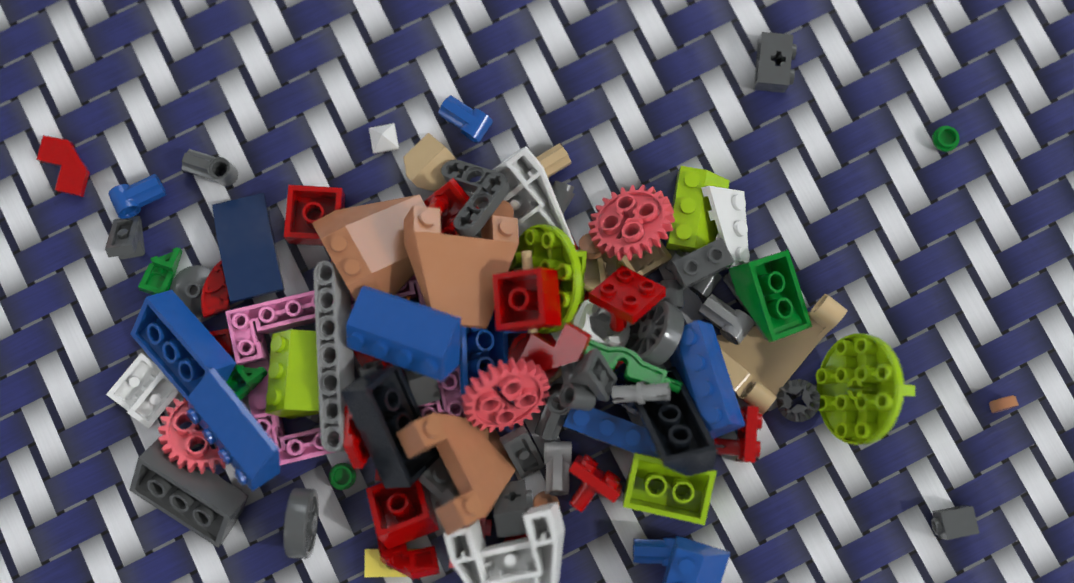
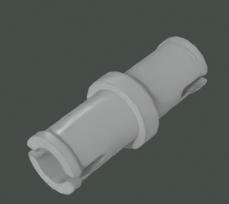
[612,382,670,404]

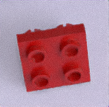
[424,178,479,236]
[589,265,666,332]
[713,406,762,463]
[568,454,623,512]

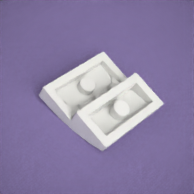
[106,352,179,429]

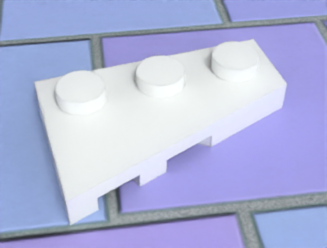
[701,186,750,268]

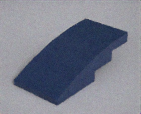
[212,193,285,303]

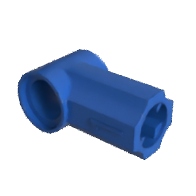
[438,95,493,143]
[108,174,166,219]
[633,537,687,566]

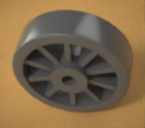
[626,300,684,367]
[284,488,319,559]

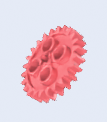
[588,185,675,261]
[461,358,550,433]
[158,397,226,474]

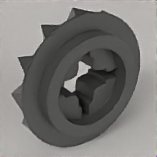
[776,379,820,422]

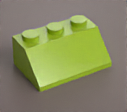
[666,166,730,253]
[265,330,320,419]
[622,452,717,525]

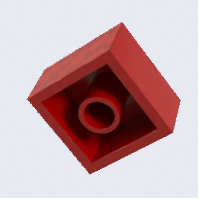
[284,185,345,246]
[492,267,562,332]
[366,480,439,549]

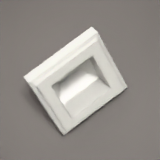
[369,123,399,154]

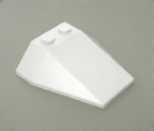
[466,146,575,245]

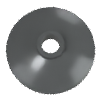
[170,265,212,318]

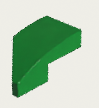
[138,247,182,295]
[226,365,268,401]

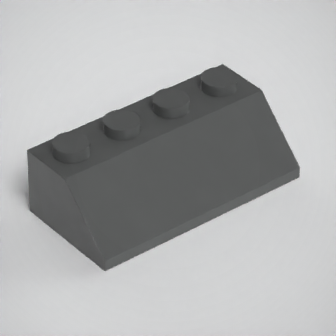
[130,438,248,548]

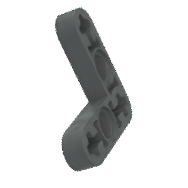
[441,160,510,237]

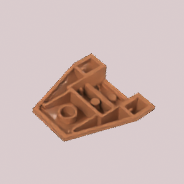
[312,194,427,301]

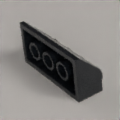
[341,363,440,488]
[624,367,718,477]

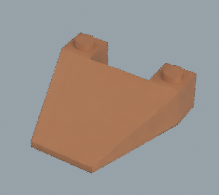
[404,205,519,329]
[396,413,516,536]

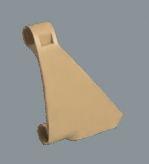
[717,294,848,415]

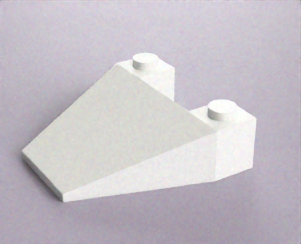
[443,502,565,583]

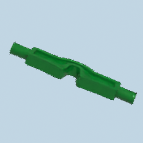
[584,340,682,394]

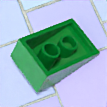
[728,250,812,342]

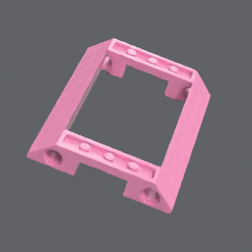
[225,275,466,465]

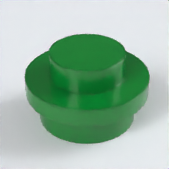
[932,126,959,152]
[329,463,356,490]

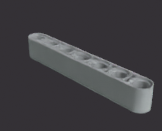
[313,261,355,452]

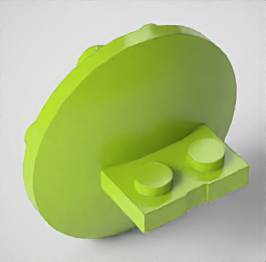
[508,224,587,333]
[815,333,915,445]

